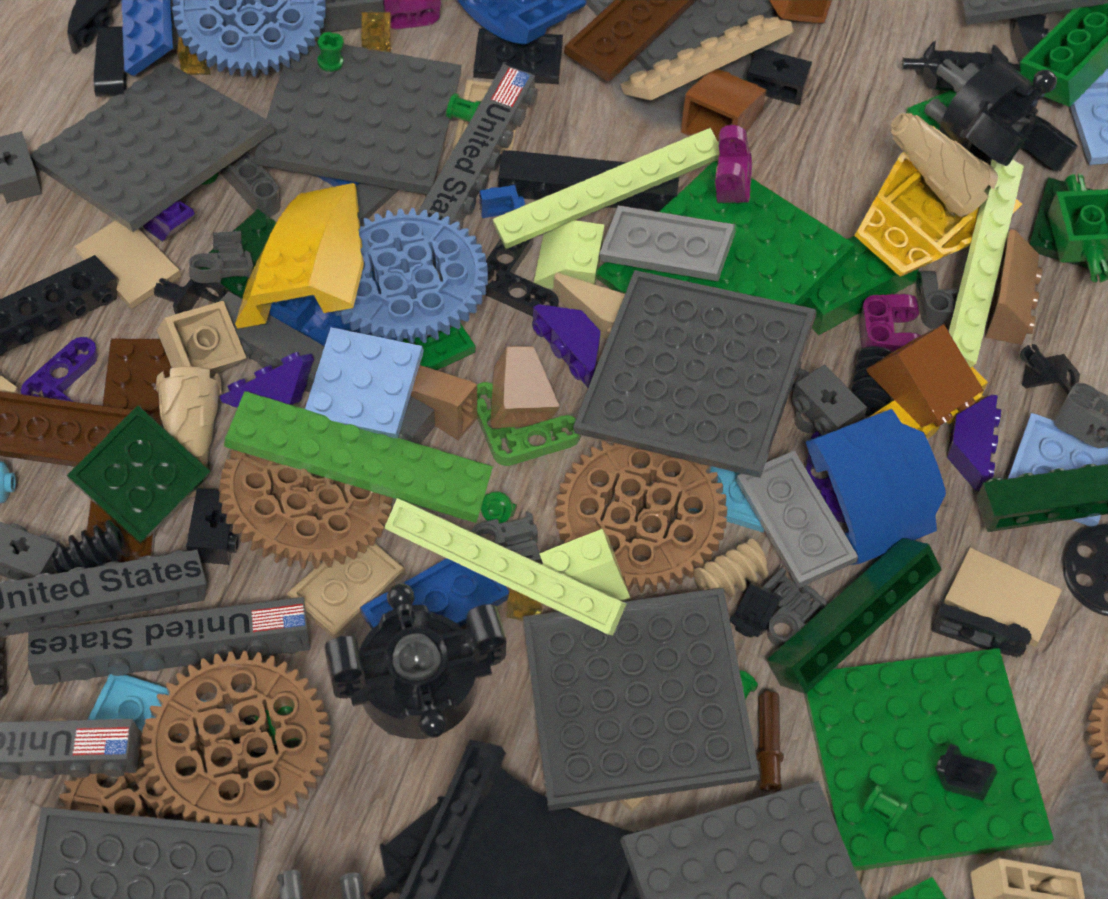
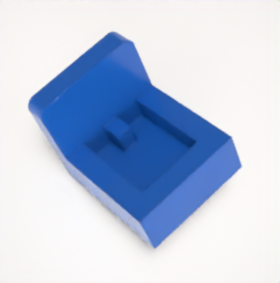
[480,185,525,218]

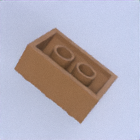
[986,229,1043,345]

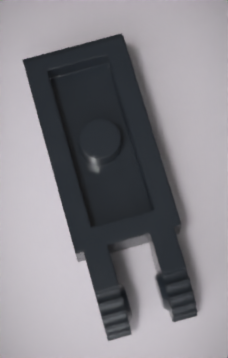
[932,603,1032,658]

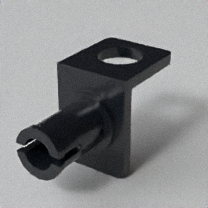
[154,278,226,314]
[1020,344,1080,395]

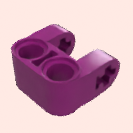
[383,0,441,29]
[715,125,752,203]
[859,294,921,352]

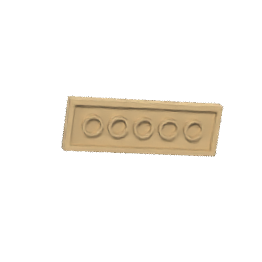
[621,15,794,100]

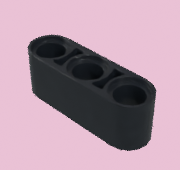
[93,26,128,97]

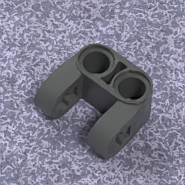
[916,271,963,330]
[1054,383,1108,448]

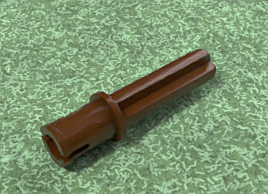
[756,691,784,792]

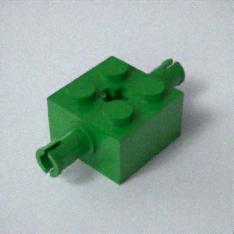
[1048,173,1108,283]

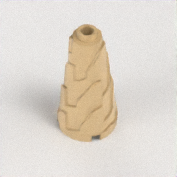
[891,113,998,217]
[156,367,221,497]

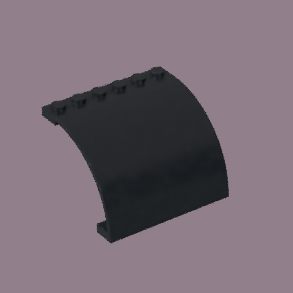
[399,740,641,899]

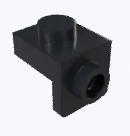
[730,581,783,638]
[937,744,997,801]

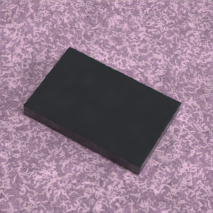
[473,28,563,85]

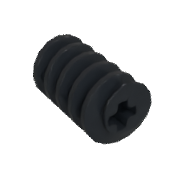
[851,346,892,417]
[52,519,130,573]

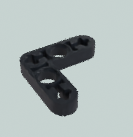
[486,238,559,317]

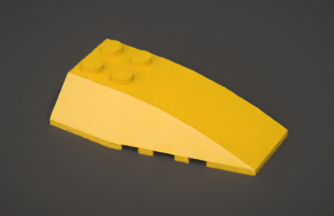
[854,126,1022,277]
[235,183,364,328]

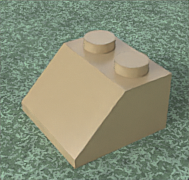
[157,301,246,378]

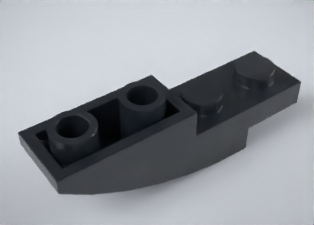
[67,0,121,55]
[1010,14,1049,64]

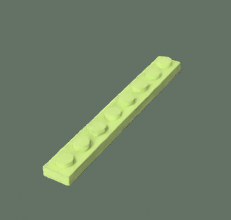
[493,128,719,249]
[949,159,1024,368]
[384,498,626,635]

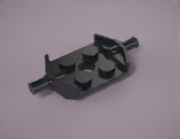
[902,41,1021,91]
[366,796,444,899]

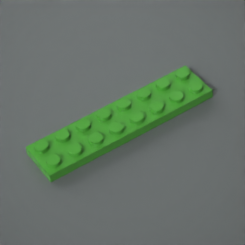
[224,391,493,523]

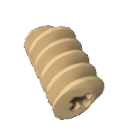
[694,539,768,597]

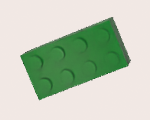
[1020,4,1108,107]
[800,236,919,336]

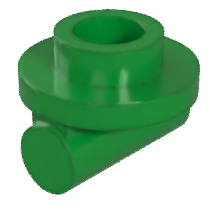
[481,491,517,524]

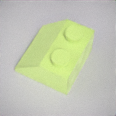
[534,220,604,289]
[539,529,631,602]

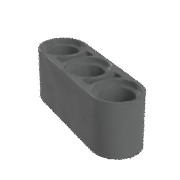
[220,151,280,217]

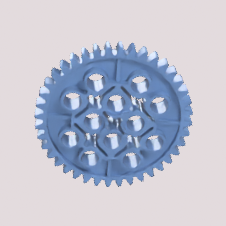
[172,0,326,77]
[334,208,488,344]

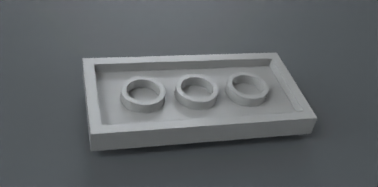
[599,206,736,281]
[736,450,858,588]

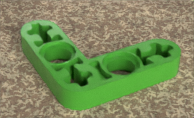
[477,382,581,466]

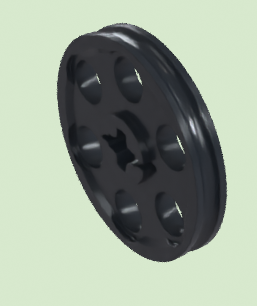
[1063,524,1108,616]

